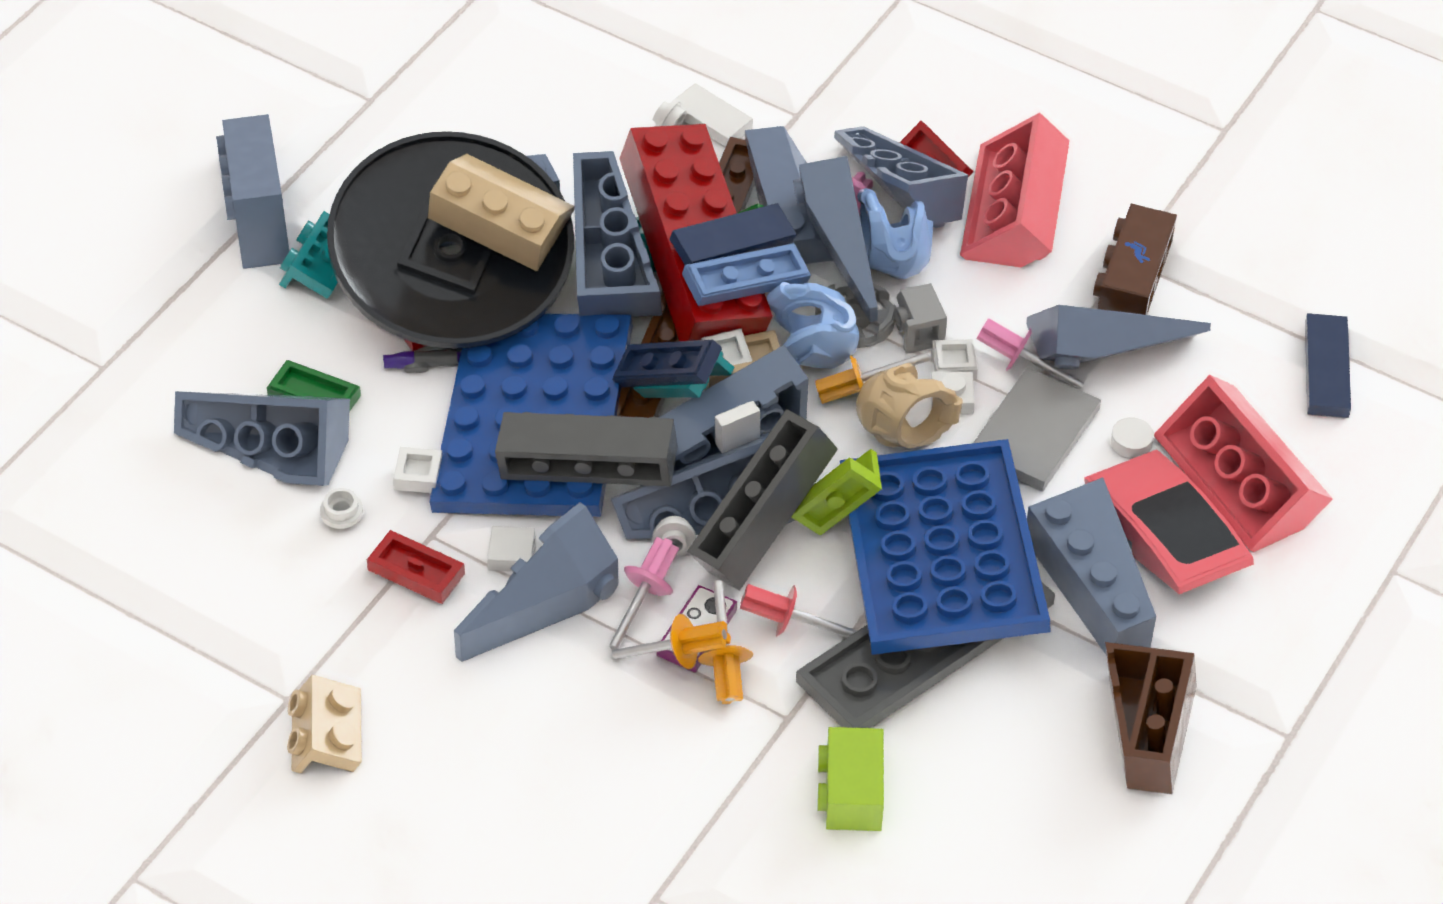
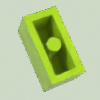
[817,727,884,831]

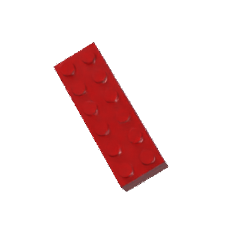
[619,124,773,341]

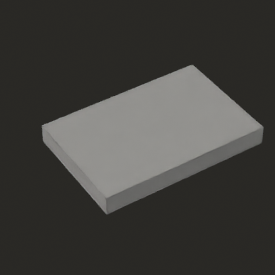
[973,367,1101,491]

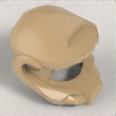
[856,363,963,449]

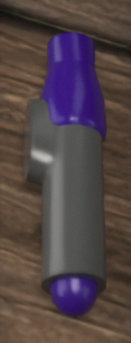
[383,349,461,373]

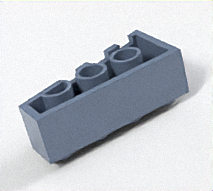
[216,114,289,269]
[573,151,662,317]
[658,345,809,471]
[1027,477,1157,654]

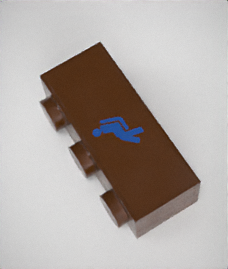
[1093,203,1177,315]

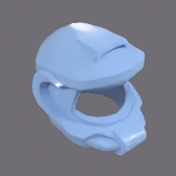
[857,188,933,279]
[767,282,859,369]

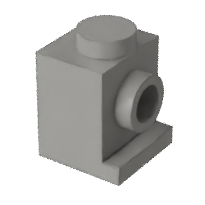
[894,283,947,354]

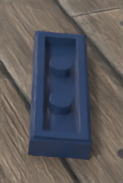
[669,203,797,265]
[1305,313,1351,418]
[612,339,722,388]

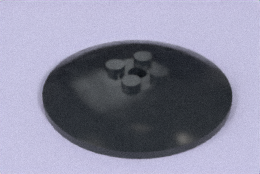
[327,131,574,348]

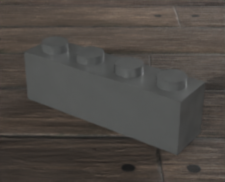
[687,409,838,591]
[495,412,678,486]

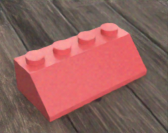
[960,112,1070,268]
[1154,374,1333,552]

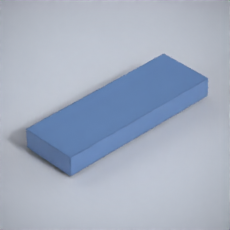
[682,243,811,306]

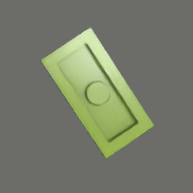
[791,449,882,536]

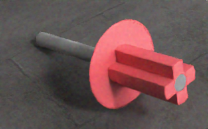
[740,584,857,637]

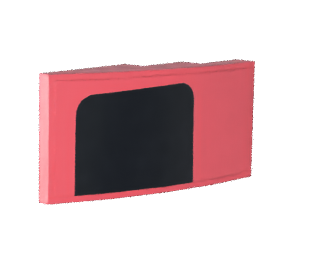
[1084,449,1254,595]

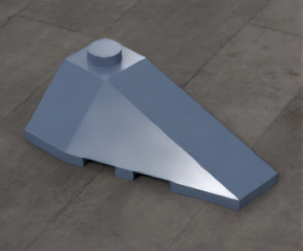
[744,126,833,264]
[834,126,968,228]
[793,156,878,322]
[1026,304,1211,369]
[174,391,350,486]
[611,432,796,539]
[453,502,619,662]

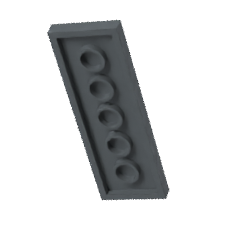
[796,581,1055,728]

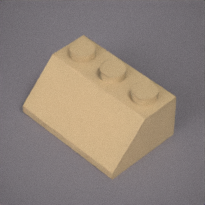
[428,154,574,271]

